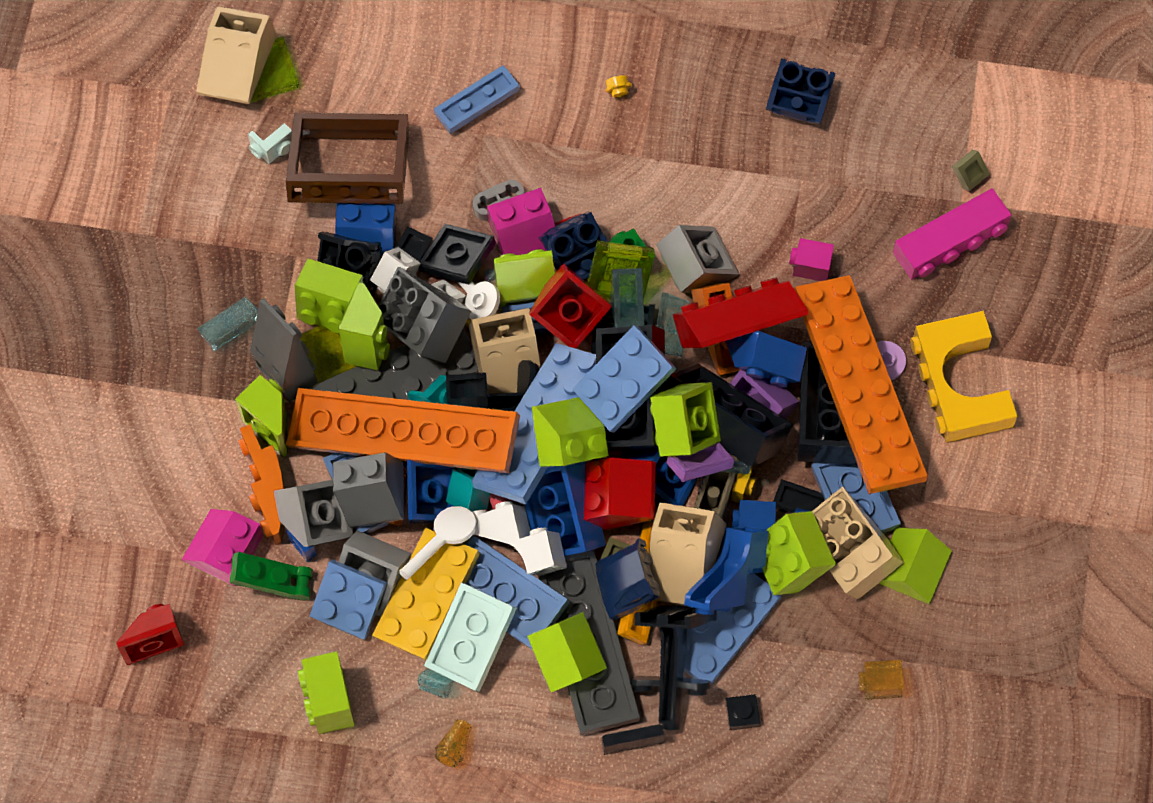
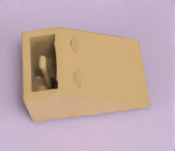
[196,6,277,104]
[468,308,541,394]
[812,486,904,599]
[649,502,727,608]

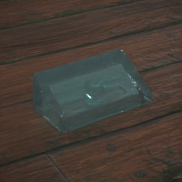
[656,292,690,357]
[197,297,258,351]

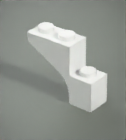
[472,501,567,576]

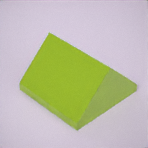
[878,528,952,604]
[527,612,607,692]

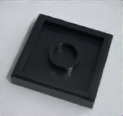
[419,224,496,285]

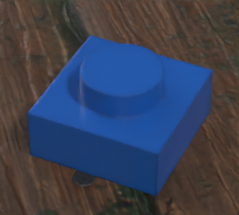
[286,530,317,562]

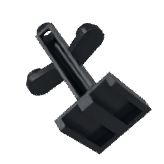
[446,360,539,411]
[631,605,717,730]

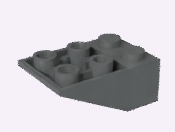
[378,266,471,363]
[250,298,318,403]

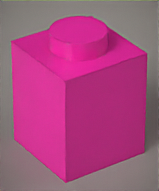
[789,238,834,281]

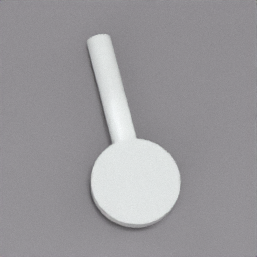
[458,281,500,319]
[399,506,476,580]

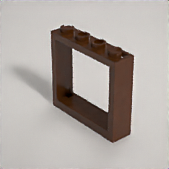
[286,113,409,204]

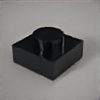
[395,226,433,262]
[725,694,760,731]

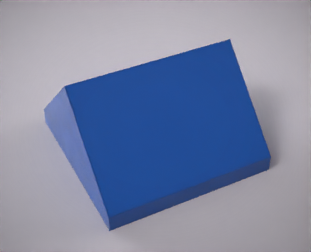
[407,460,455,524]

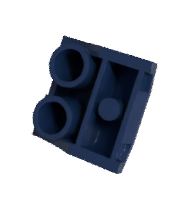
[766,58,836,125]
[538,211,609,280]
[595,538,660,621]

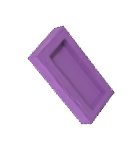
[667,442,734,482]

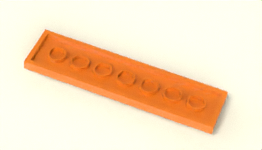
[794,275,928,494]
[286,388,520,473]

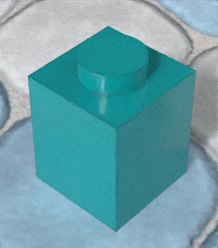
[446,468,491,512]

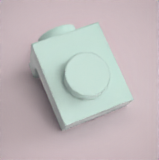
[248,123,292,164]

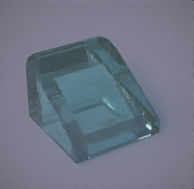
[417,668,454,699]

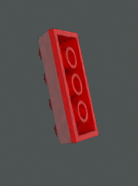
[672,277,809,348]

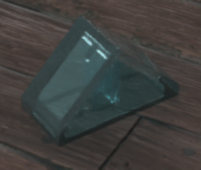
[610,268,644,327]

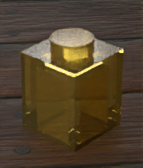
[857,660,904,700]

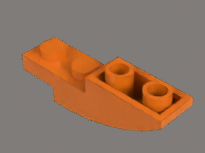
[238,424,285,545]

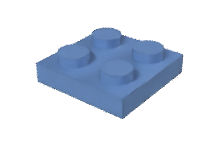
[310,559,387,640]

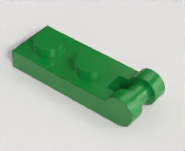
[230,552,313,601]

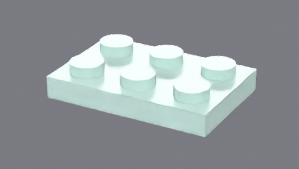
[424,582,517,692]

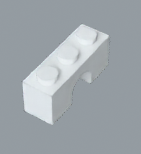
[370,247,466,303]

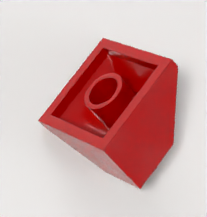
[116,604,184,666]

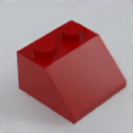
[529,263,612,349]
[584,458,656,530]

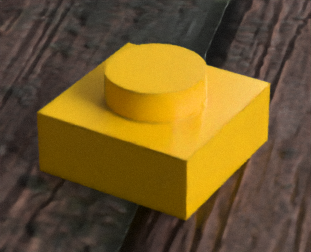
[731,464,756,503]

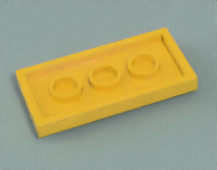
[372,528,481,661]

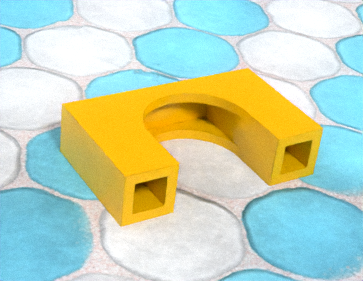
[910,311,1017,443]

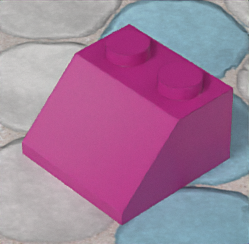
[487,188,555,255]
[182,509,264,586]

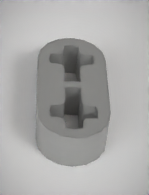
[472,180,524,221]

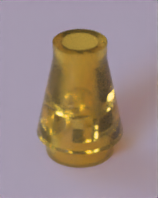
[435,719,472,767]

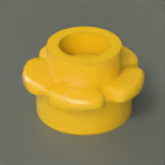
[605,75,632,98]

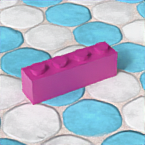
[893,188,1011,280]

